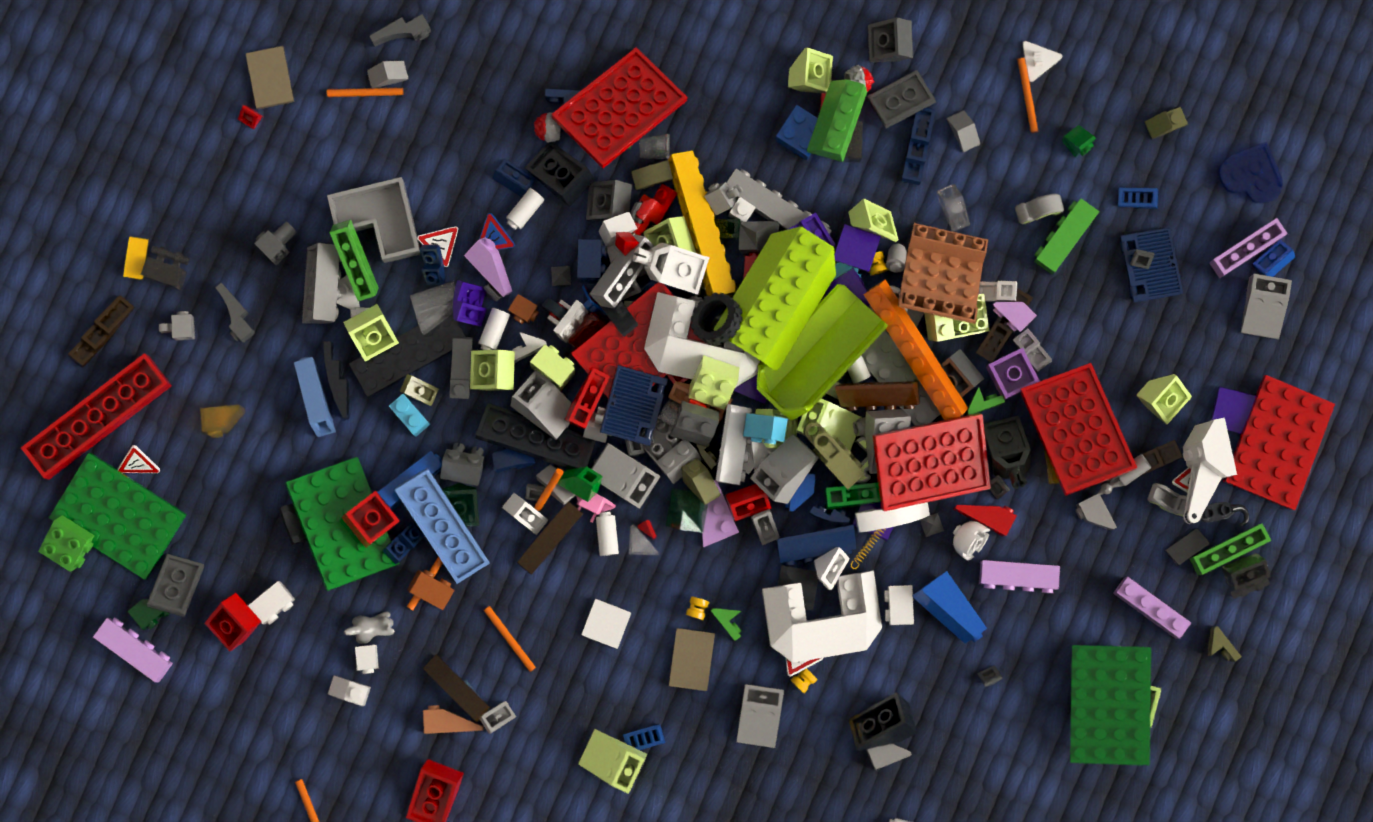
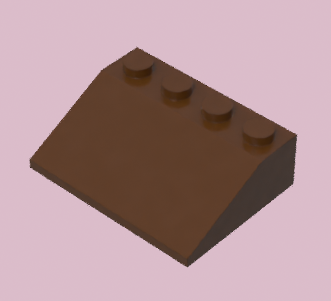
[835,381,920,411]

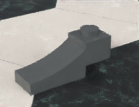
[369,14,432,47]
[215,283,255,342]
[450,336,473,399]

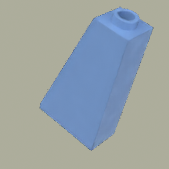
[294,357,336,437]

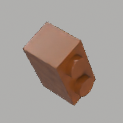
[407,569,454,610]

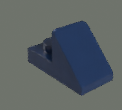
[545,89,580,104]

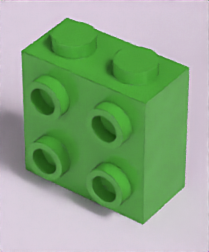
[38,515,95,572]

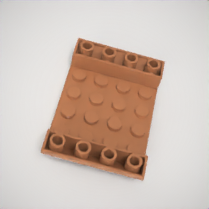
[897,223,988,324]

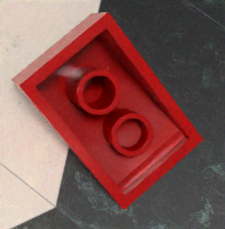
[406,759,464,822]

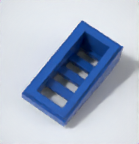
[1118,187,1158,209]
[623,724,665,750]

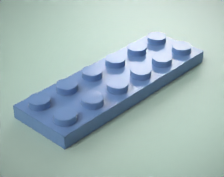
[394,468,490,584]

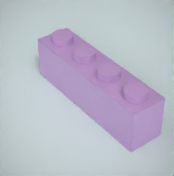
[1209,218,1288,278]
[979,560,1060,593]
[1113,577,1191,639]
[93,617,173,682]

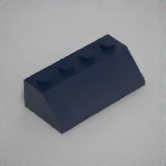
[776,525,856,566]

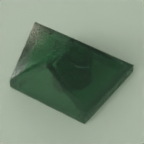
[442,483,480,527]
[666,488,708,533]

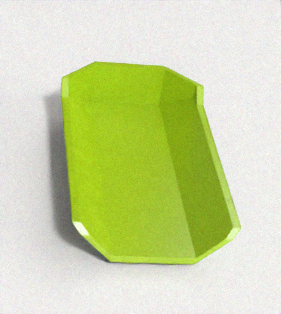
[714,226,836,371]
[757,284,888,421]

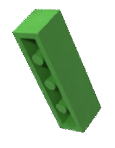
[1034,198,1100,275]
[330,219,379,301]
[1189,523,1271,576]

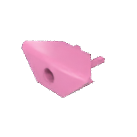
[576,494,616,523]

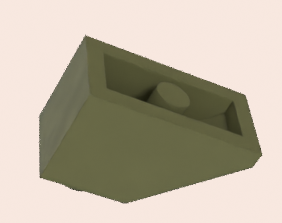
[681,458,721,505]

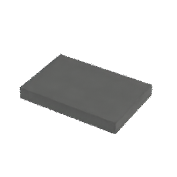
[867,70,936,129]
[147,554,204,617]

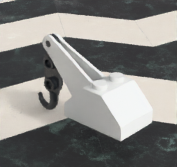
[1183,418,1249,527]

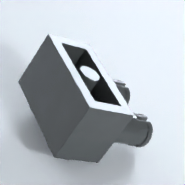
[254,221,297,265]
[440,443,484,486]

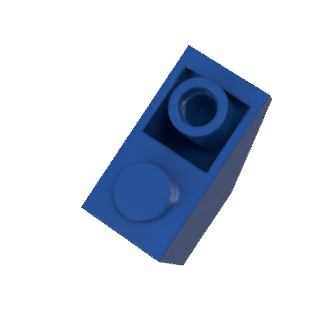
[785,474,815,512]

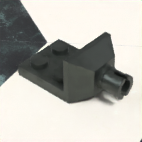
[984,415,1031,489]

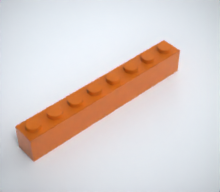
[864,279,968,420]

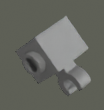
[704,182,743,215]
[159,311,195,340]
[583,407,611,443]

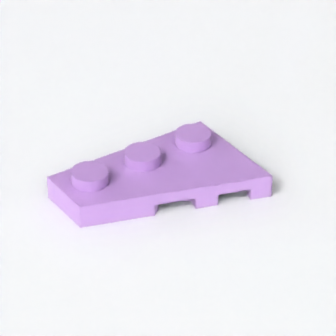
[700,480,739,548]

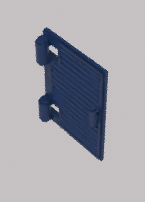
[1120,227,1184,303]
[600,365,668,446]

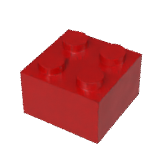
[342,491,399,548]
[205,593,262,651]

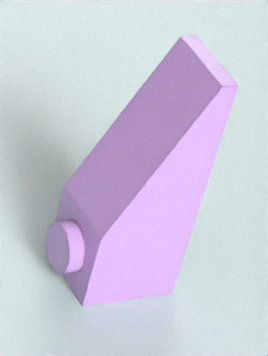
[464,237,512,297]

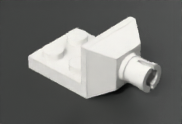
[633,243,709,294]

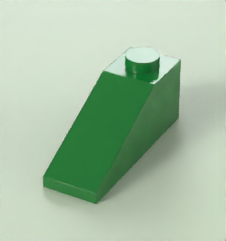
[824,483,880,510]

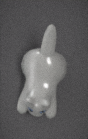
[344,611,395,644]

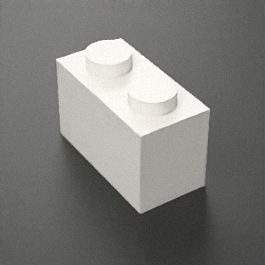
[248,581,295,625]
[884,585,914,625]

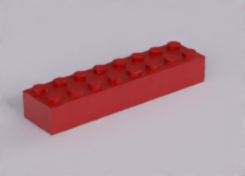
[21,353,172,480]

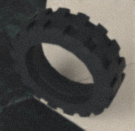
[691,293,743,346]

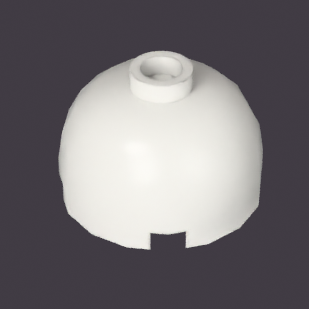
[953,521,990,561]

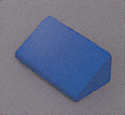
[1252,239,1295,277]

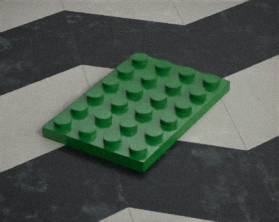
[49,453,187,580]
[285,457,399,591]
[1070,645,1151,766]

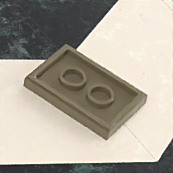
[246,46,294,109]
[669,628,715,691]

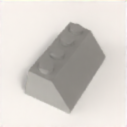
[302,243,341,323]
[716,404,753,486]

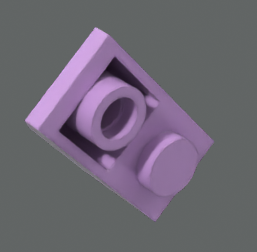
[993,302,1037,332]

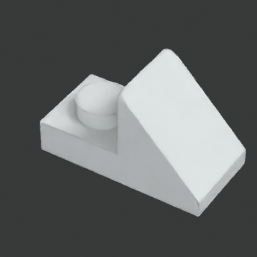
[512,333,548,363]

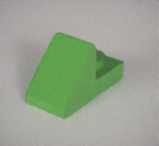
[966,387,1005,416]
[711,608,741,641]

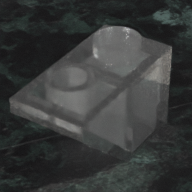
[937,184,970,232]

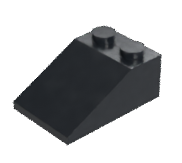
[525,142,595,207]
[848,692,917,751]

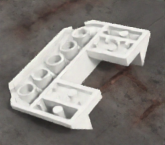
[644,292,760,388]
[762,570,882,663]

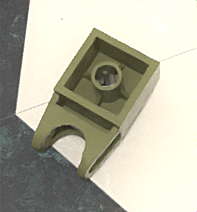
[803,421,865,489]

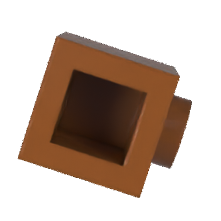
[508,294,539,324]

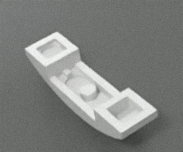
[978,281,1017,302]
[855,502,930,532]

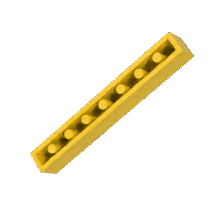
[667,151,736,297]

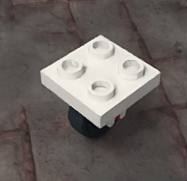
[542,298,589,343]

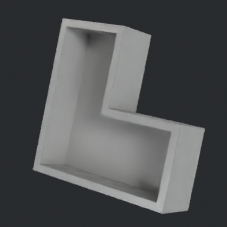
[327,177,421,263]

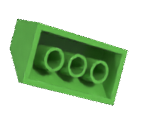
[807,79,867,162]

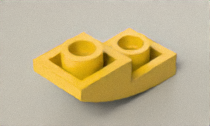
[123,236,149,279]

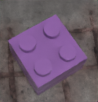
[986,348,1040,401]

